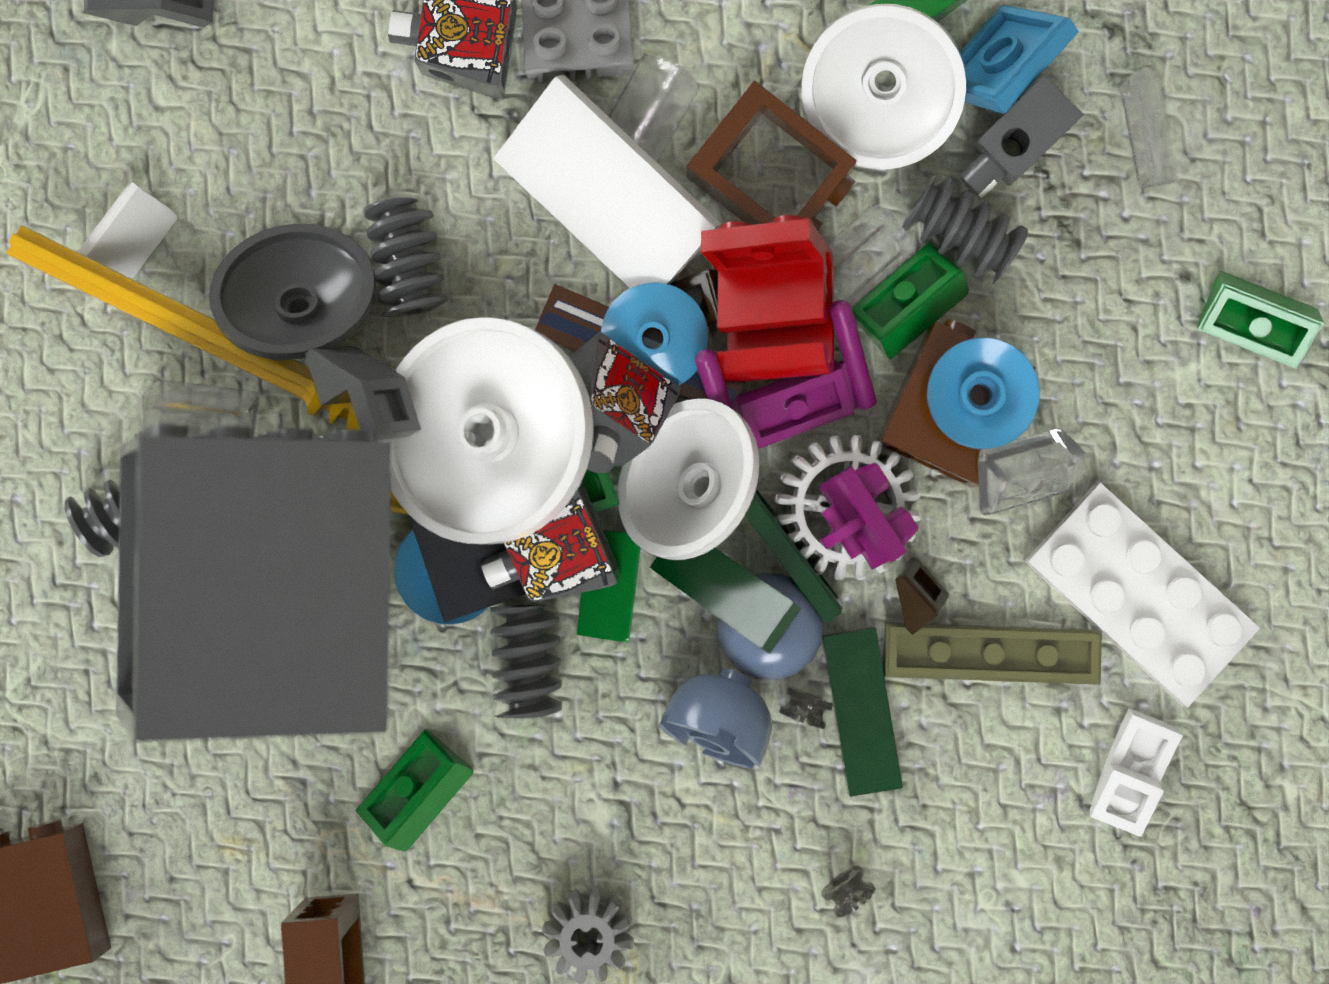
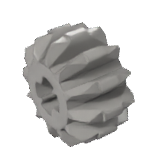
[542,888,634,984]

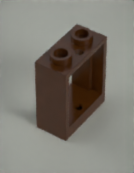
[686,80,857,230]
[281,893,365,984]

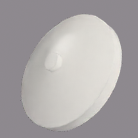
[378,318,593,544]

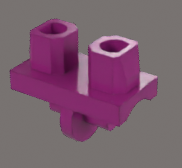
[818,463,919,570]

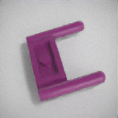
[695,300,877,449]

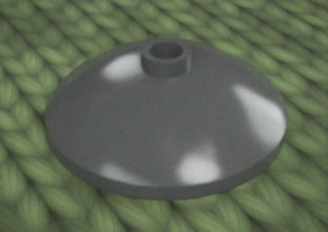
[209,224,376,360]

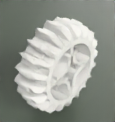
[774,435,921,581]

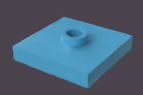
[960,5,1079,114]

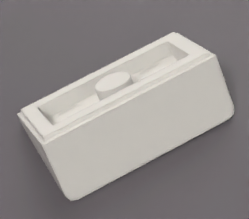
[78,182,178,279]

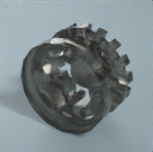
[779,686,833,729]
[821,865,876,918]

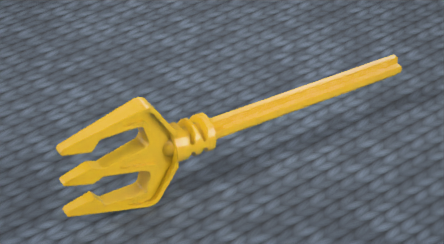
[7,225,408,515]

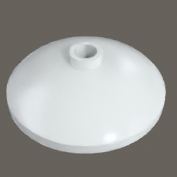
[801,4,966,169]
[617,399,759,560]

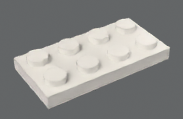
[493,75,722,288]
[1024,483,1260,708]

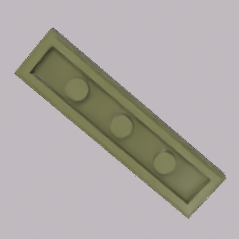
[883,622,1102,685]

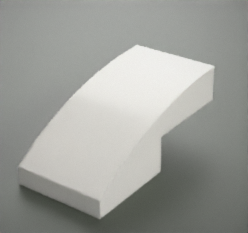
[1089,708,1183,837]

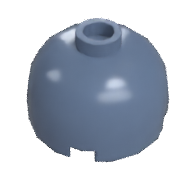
[716,573,824,680]
[659,669,772,768]

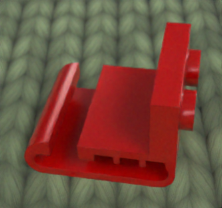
[701,215,834,383]

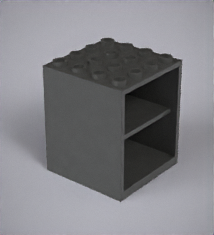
[116,424,391,742]

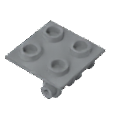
[522,0,634,84]

